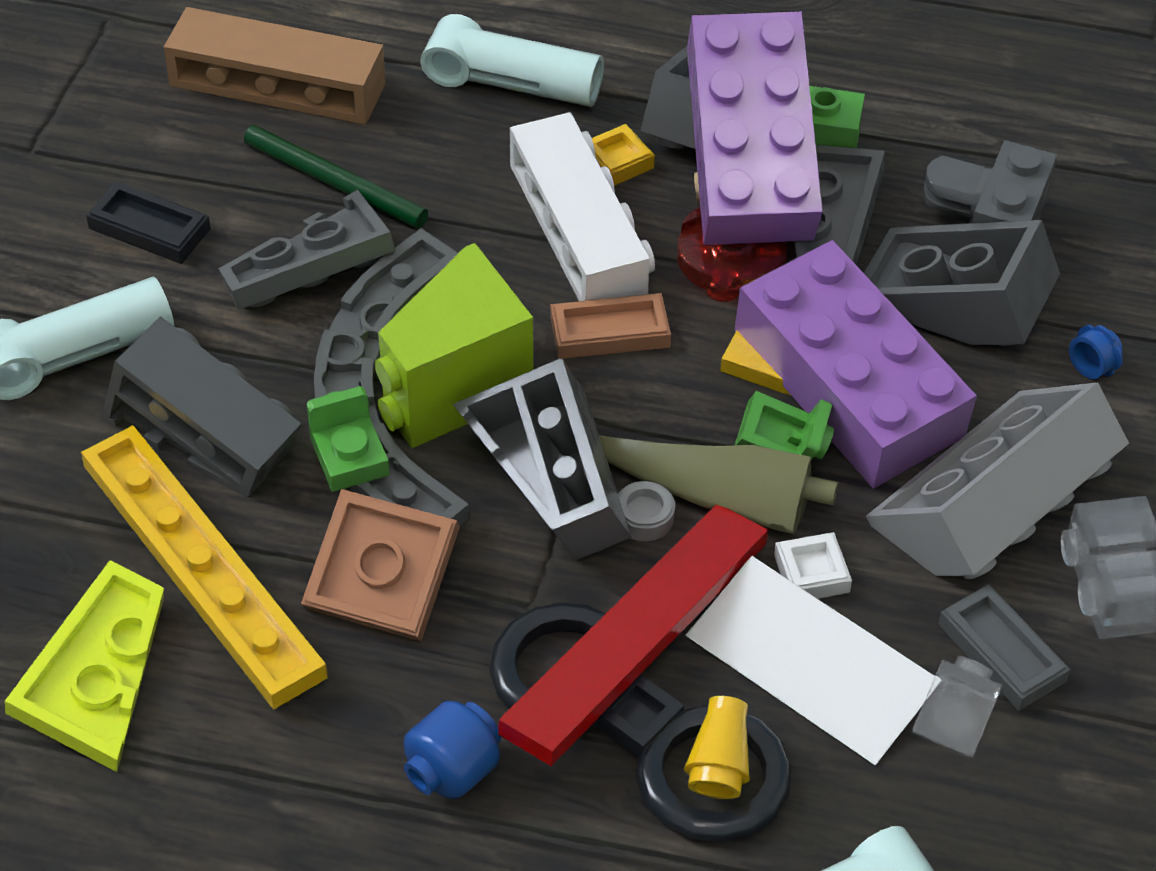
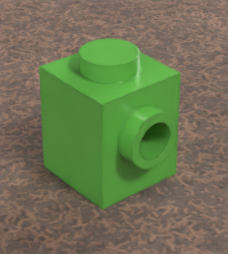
[809,86,865,148]

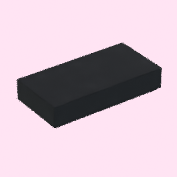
[86,181,211,264]

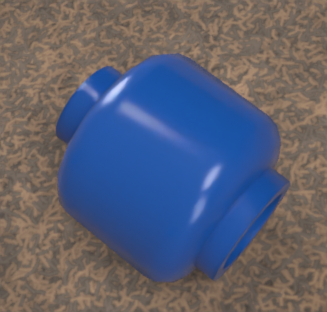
[404,701,501,799]

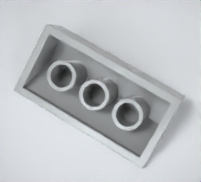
[866,382,1129,579]

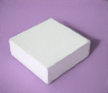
[774,532,852,599]

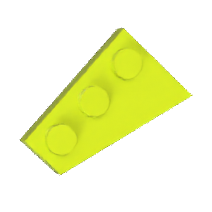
[5,560,164,772]

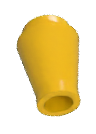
[684,696,750,799]

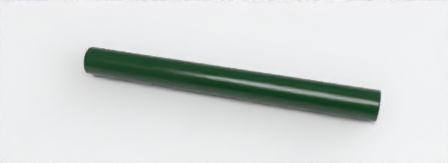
[244,125,428,229]

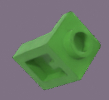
[306,386,390,492]

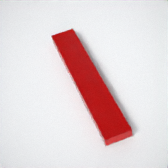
[498,505,768,766]

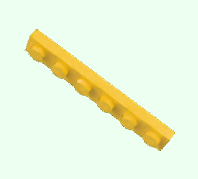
[81,425,328,710]

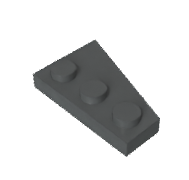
[794,145,886,266]
[218,190,396,310]

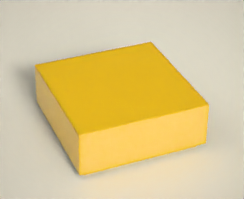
[592,124,655,186]

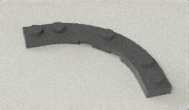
[314,228,469,526]

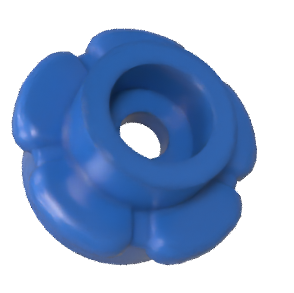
[1069,325,1123,379]

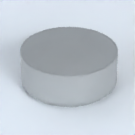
[618,481,675,542]

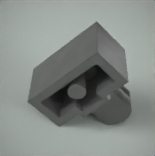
[923,140,1057,224]

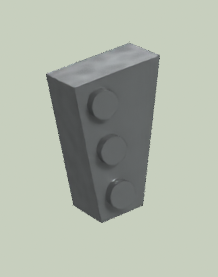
[101,316,301,498]
[453,358,632,560]

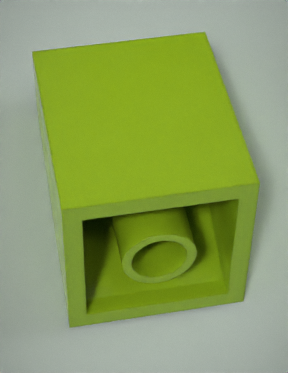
[375,243,533,448]

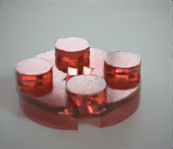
[677,207,787,302]

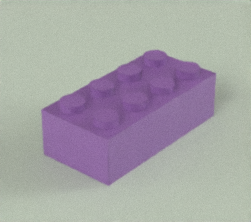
[687,11,822,245]
[734,240,977,489]

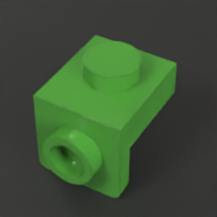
[735,391,834,460]

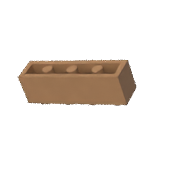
[164,7,386,125]

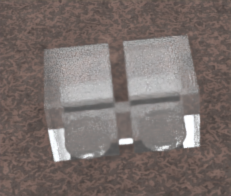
[1061,496,1156,639]

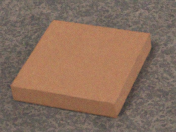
[301,489,460,642]

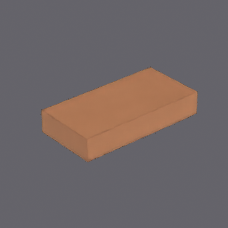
[550,293,671,359]

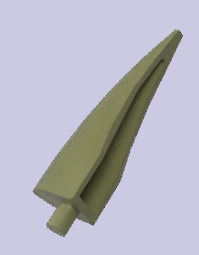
[599,436,839,534]

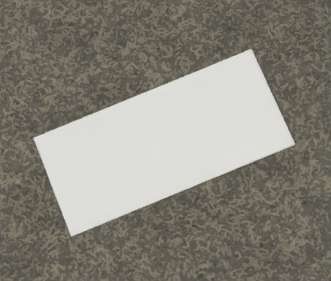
[685,556,942,765]

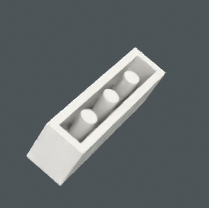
[510,112,655,301]

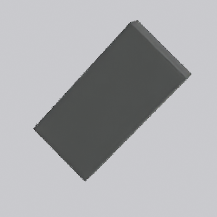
[938,584,1071,711]

